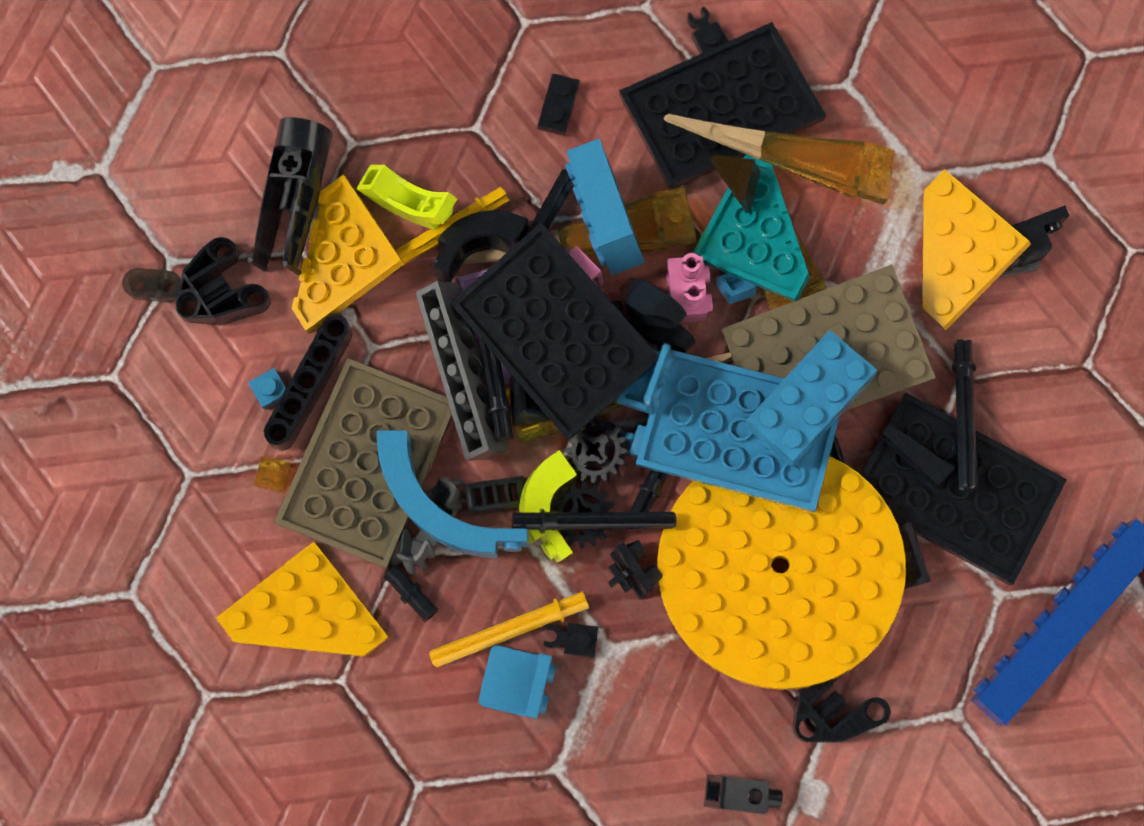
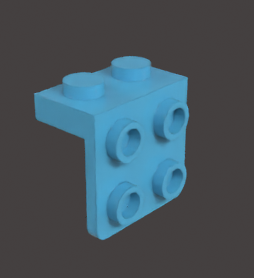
[617,343,675,415]
[478,645,557,720]

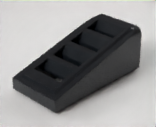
[464,476,525,517]

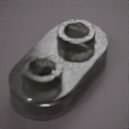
[122,268,181,302]

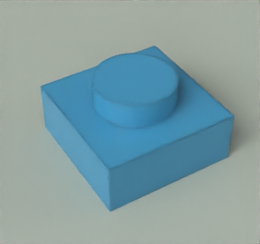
[716,274,757,304]
[248,368,286,410]

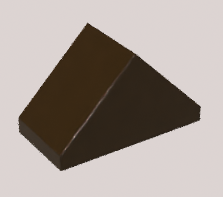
[710,155,761,213]

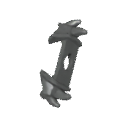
[397,477,466,575]

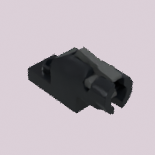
[999,205,1070,278]

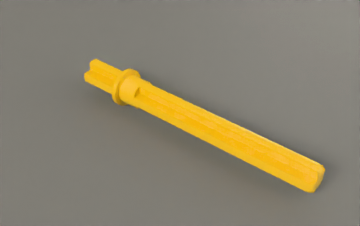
[396,187,510,267]
[429,591,589,667]

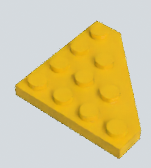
[922,169,1031,331]
[292,175,405,334]
[216,541,389,657]

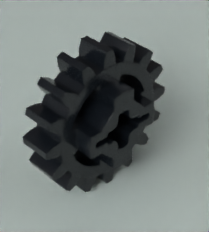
[564,419,631,486]
[550,482,614,549]

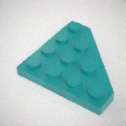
[693,154,810,302]

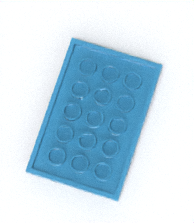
[636,350,840,513]

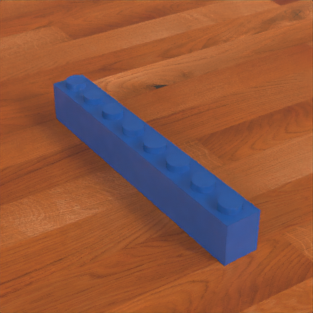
[970,519,1144,726]

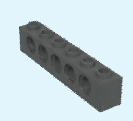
[415,281,510,461]

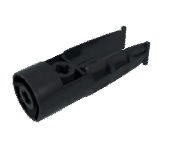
[247,117,333,275]

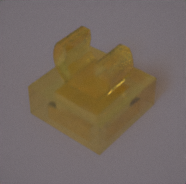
[254,456,292,494]

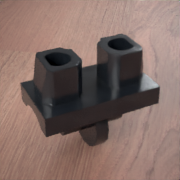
[608,540,663,600]

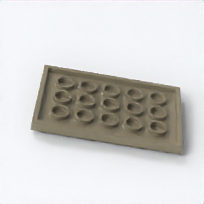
[722,265,935,411]
[274,358,453,569]

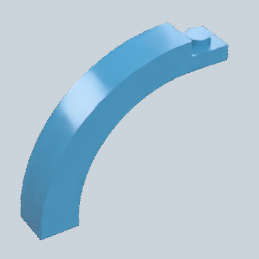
[377,430,529,559]

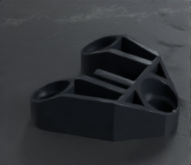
[175,237,271,325]
[619,277,696,353]
[792,675,891,743]

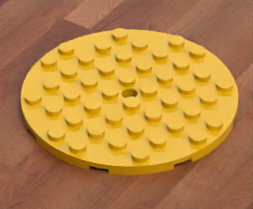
[658,456,906,690]

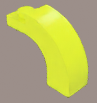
[356,165,457,229]
[519,450,577,563]

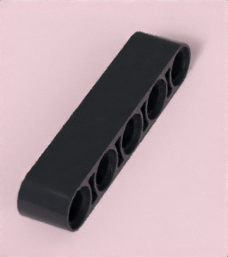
[264,314,352,451]

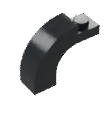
[433,210,529,282]

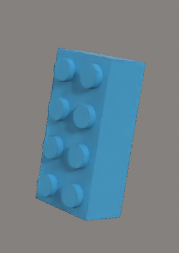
[565,138,645,276]
[746,330,877,468]

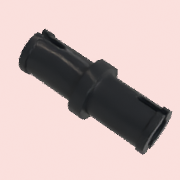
[384,564,439,622]

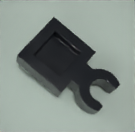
[687,7,728,54]
[543,623,598,658]

